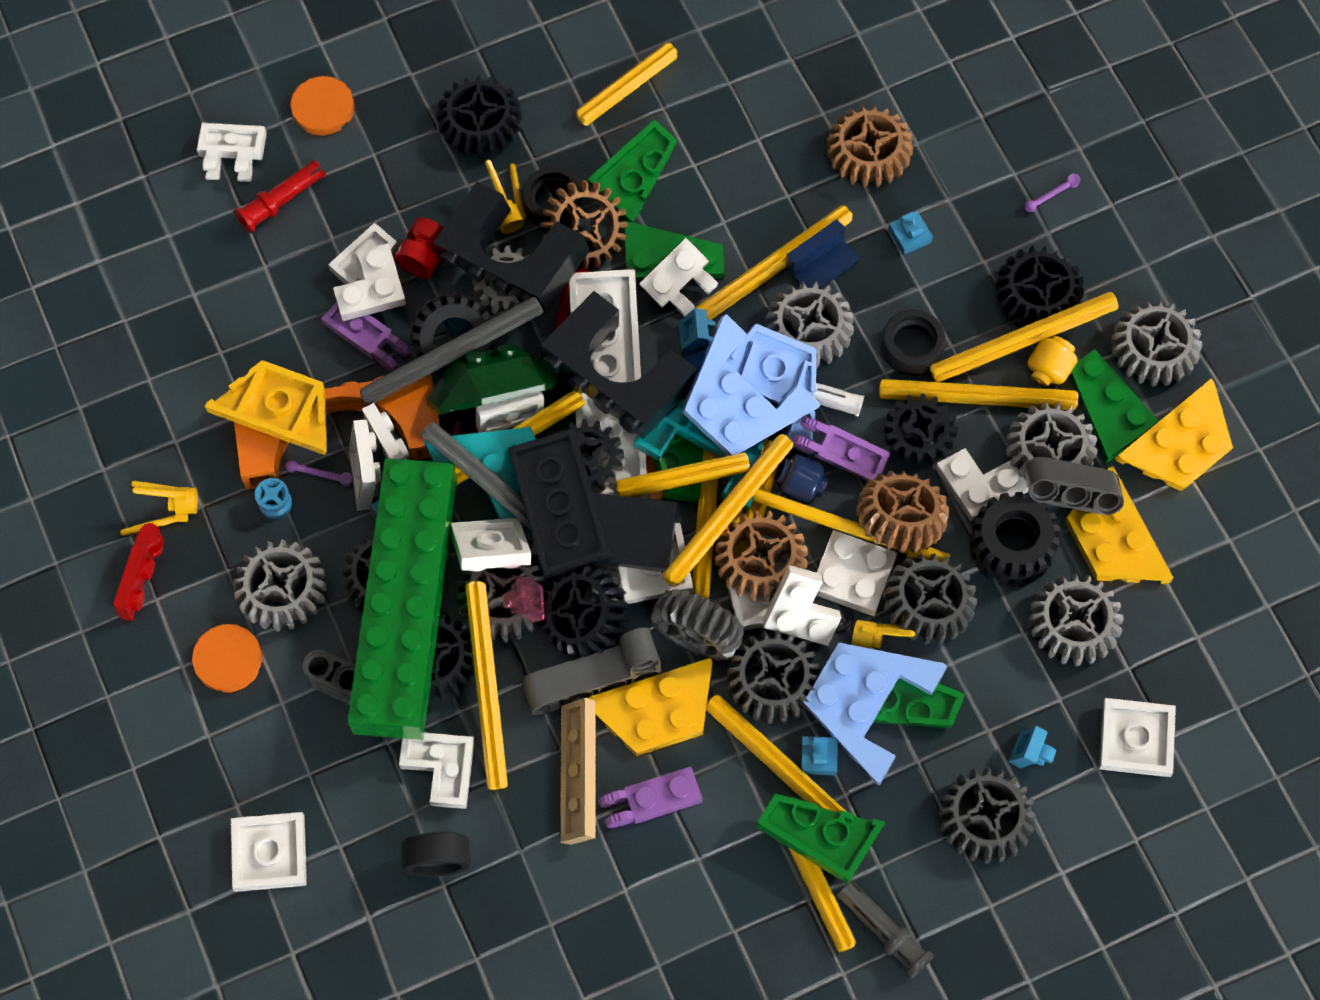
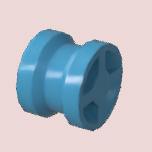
[254,478,292,519]

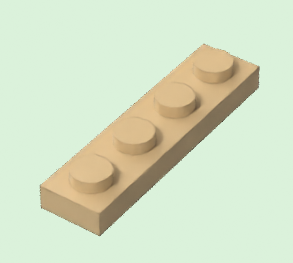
[560,698,596,845]

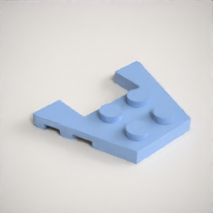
[681,314,821,456]
[726,324,817,455]
[804,643,947,786]

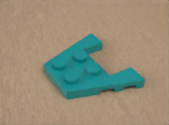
[633,399,764,512]
[423,427,536,525]

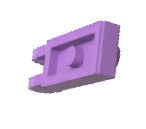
[321,301,411,372]
[793,417,890,482]
[598,766,702,829]

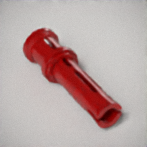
[234,159,326,233]

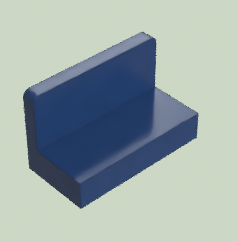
[785,219,859,290]

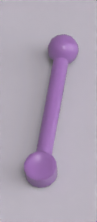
[1024,174,1080,212]
[285,460,353,487]

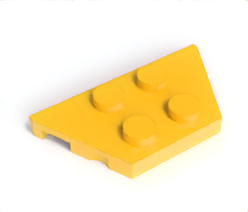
[205,360,327,455]
[1115,379,1233,491]
[1065,466,1174,584]
[587,658,712,757]

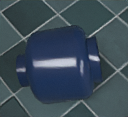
[775,454,828,504]

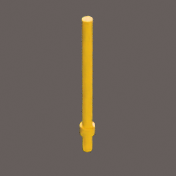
[752,489,950,562]

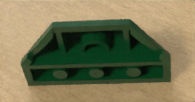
[427,344,563,415]

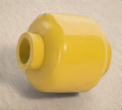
[1027,335,1077,387]

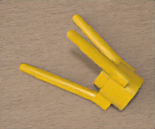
[485,160,527,234]
[120,481,198,536]
[852,620,915,649]

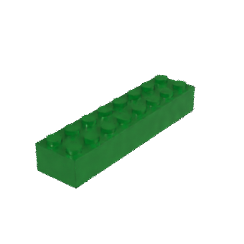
[348,458,457,740]

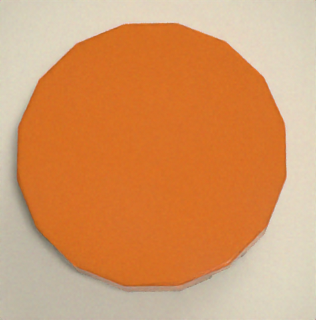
[290,76,355,136]
[192,624,263,693]

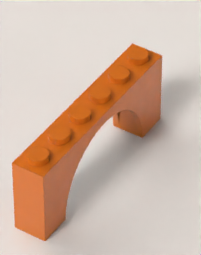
[234,373,441,490]

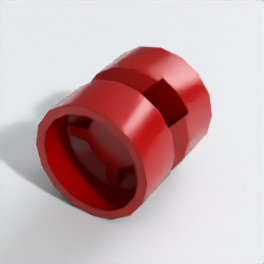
[394,217,444,279]

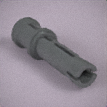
[837,880,934,979]

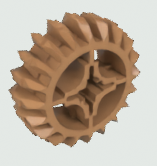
[827,105,913,188]
[540,180,628,269]
[856,470,949,554]
[715,510,808,602]

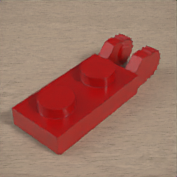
[113,522,165,621]

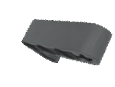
[521,628,661,715]

